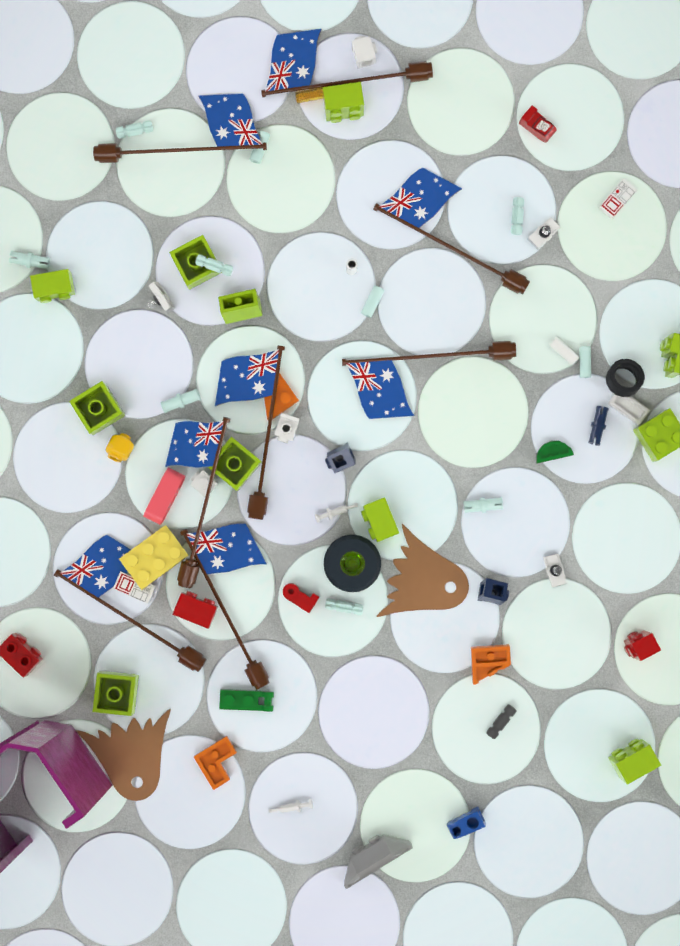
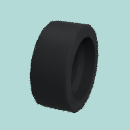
[606,359,645,397]

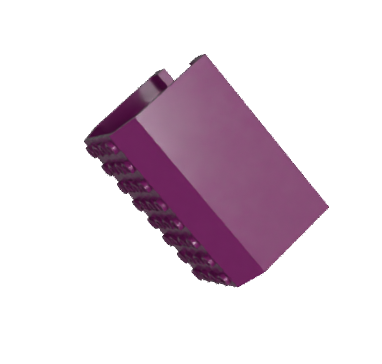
[0,720,113,873]

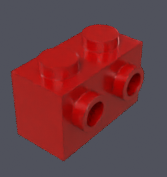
[172,590,219,629]
[624,630,661,661]
[0,633,43,678]

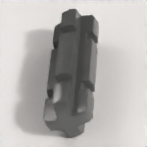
[486,704,517,739]

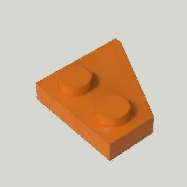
[264,373,299,420]
[471,644,511,685]

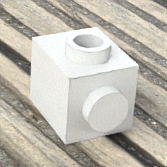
[351,36,377,69]
[190,470,219,497]

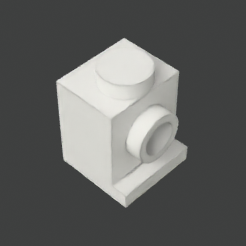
[274,413,300,444]

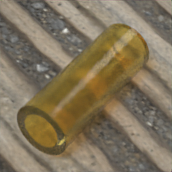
[295,87,323,104]

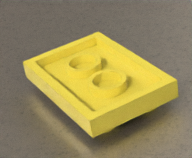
[119,525,189,590]

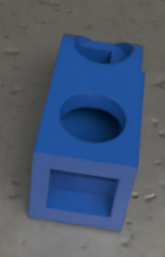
[446,806,486,839]

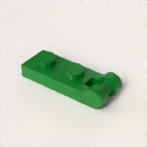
[219,689,274,712]

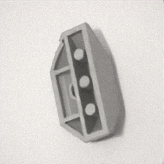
[344,834,413,889]

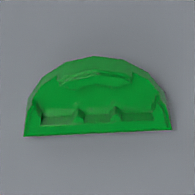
[536,441,574,464]

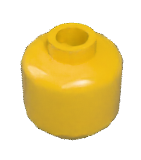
[105,433,134,463]

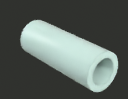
[249,131,270,164]
[361,285,384,318]
[579,346,591,378]

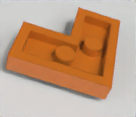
[194,736,237,790]

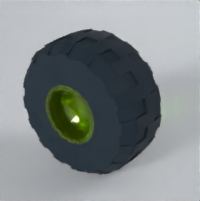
[323,534,381,592]

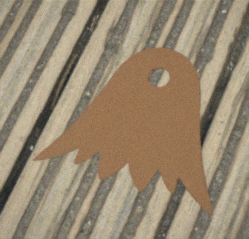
[376,524,469,617]
[76,709,171,801]

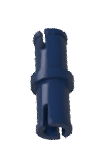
[588,406,609,446]

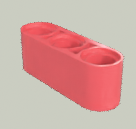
[143,467,186,525]

